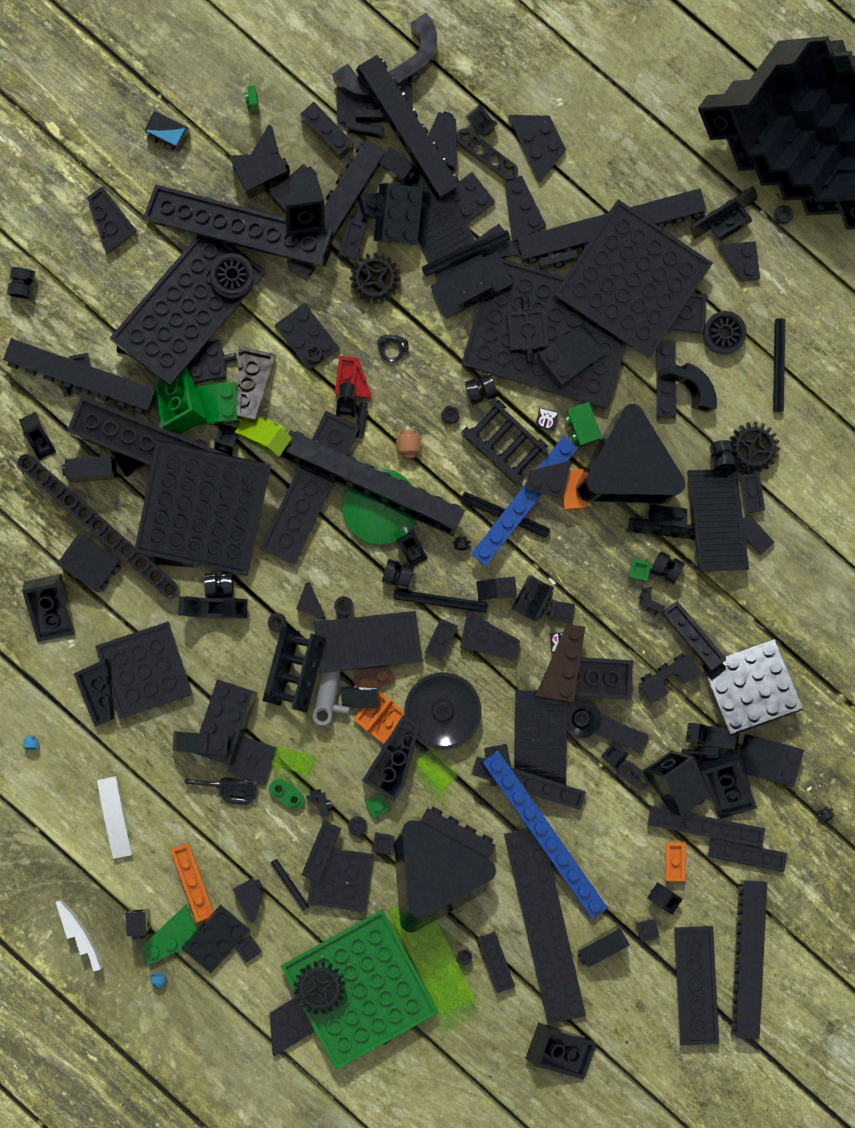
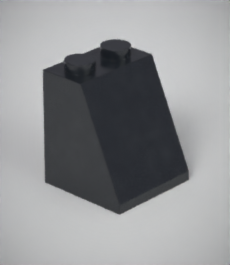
[230,154,291,199]
[285,170,325,235]
[57,533,121,593]
[643,750,710,816]

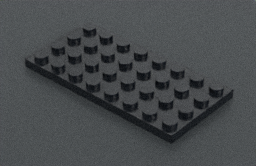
[110,235,266,387]

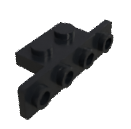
[690,187,758,242]
[627,504,695,540]

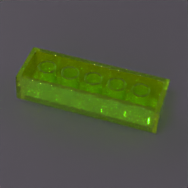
[388,905,476,1017]

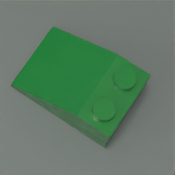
[154,367,206,435]
[194,382,240,427]

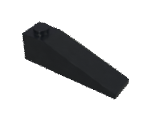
[362,715,419,802]

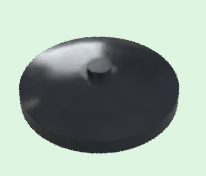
[404,672,481,750]

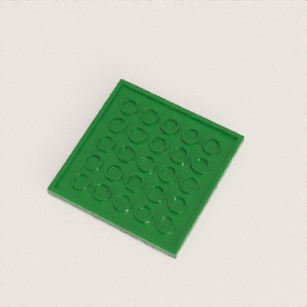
[281,909,439,1070]

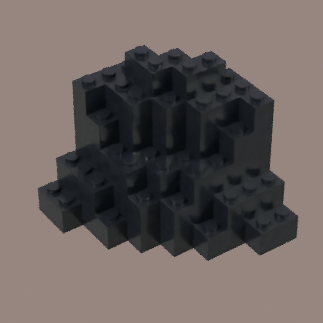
[698,36,855,230]

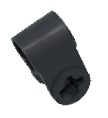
[336,382,356,418]

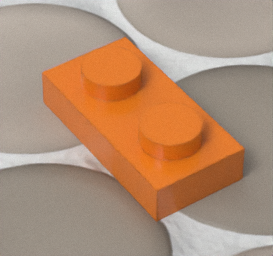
[665,842,685,881]

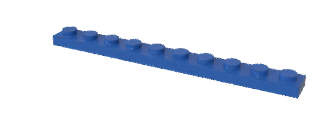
[482,751,608,919]

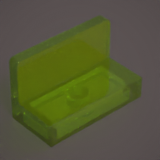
[271,746,315,775]
[415,748,458,791]

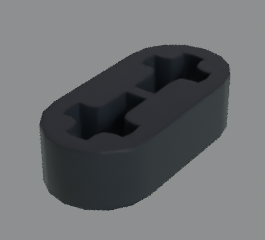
[618,761,651,790]

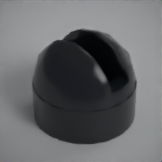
[456,949,472,965]

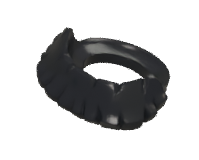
[377,334,409,362]

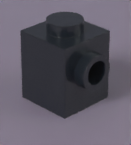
[647,882,683,915]

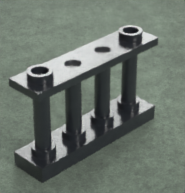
[461,399,549,486]
[262,627,326,713]

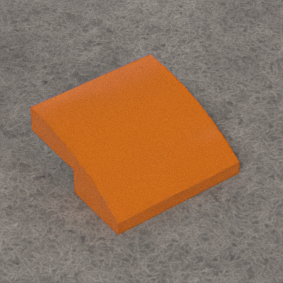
[353,691,404,744]

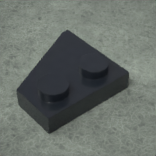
[719,241,760,282]
[525,461,571,498]

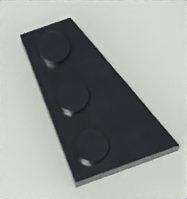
[87,186,137,255]
[460,611,520,660]
[74,659,114,727]

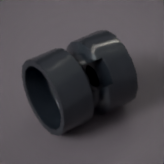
[7,267,36,299]
[465,374,498,406]
[710,440,738,476]
[650,551,685,585]
[382,559,414,590]
[204,573,234,598]

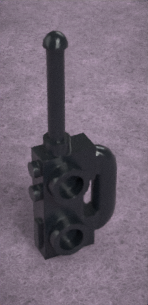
[184,777,257,805]

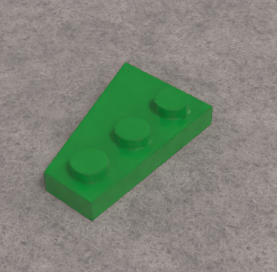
[141,905,198,965]

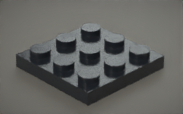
[307,848,373,912]

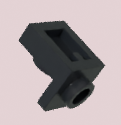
[214,423,239,456]
[546,600,575,623]

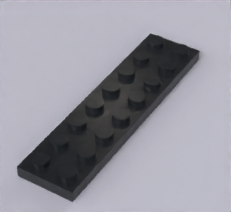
[260,411,360,565]

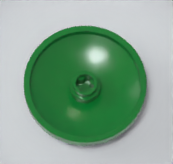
[342,468,416,545]

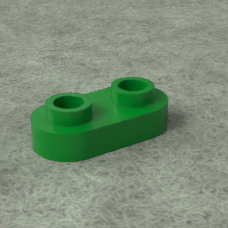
[269,779,305,810]

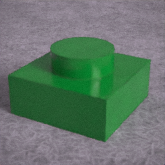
[628,558,652,582]
[366,793,391,818]

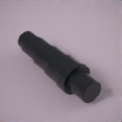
[356,402,368,438]

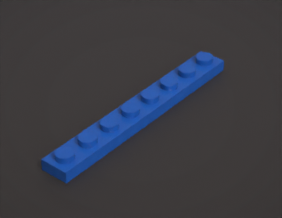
[471,436,578,567]

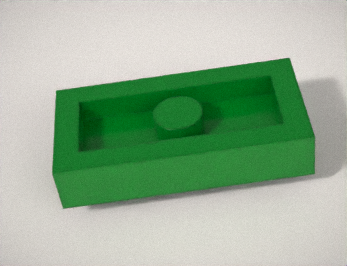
[245,85,260,114]

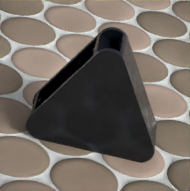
[576,404,685,504]
[394,820,496,933]

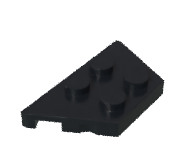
[508,115,566,182]
[269,996,315,1056]

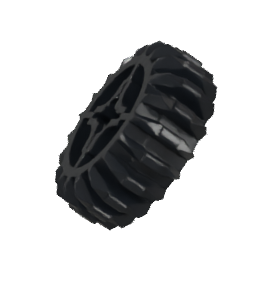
[349,253,401,305]
[729,421,780,473]
[293,961,346,1015]

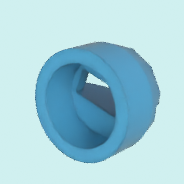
[23,735,39,750]
[150,973,166,988]

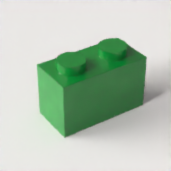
[565,402,602,448]

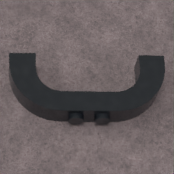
[332,13,437,102]

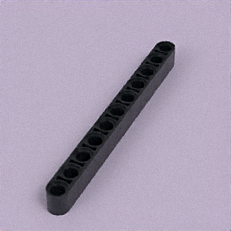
[18,454,180,599]

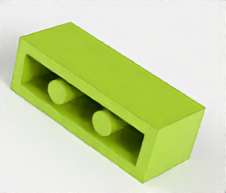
[235,415,292,456]

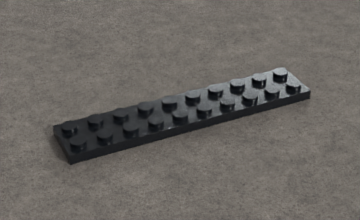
[143,184,334,268]
[504,828,586,1024]

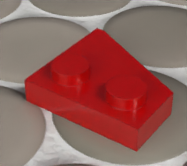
[335,356,371,399]

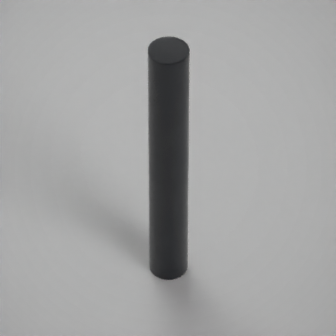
[270,858,309,910]

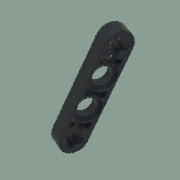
[457,128,518,181]

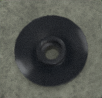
[567,699,601,738]

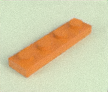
[170,842,214,923]

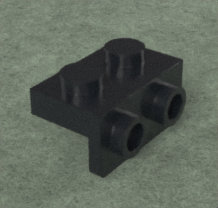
[512,575,554,621]

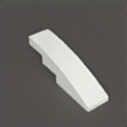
[97,776,132,859]
[56,900,104,972]

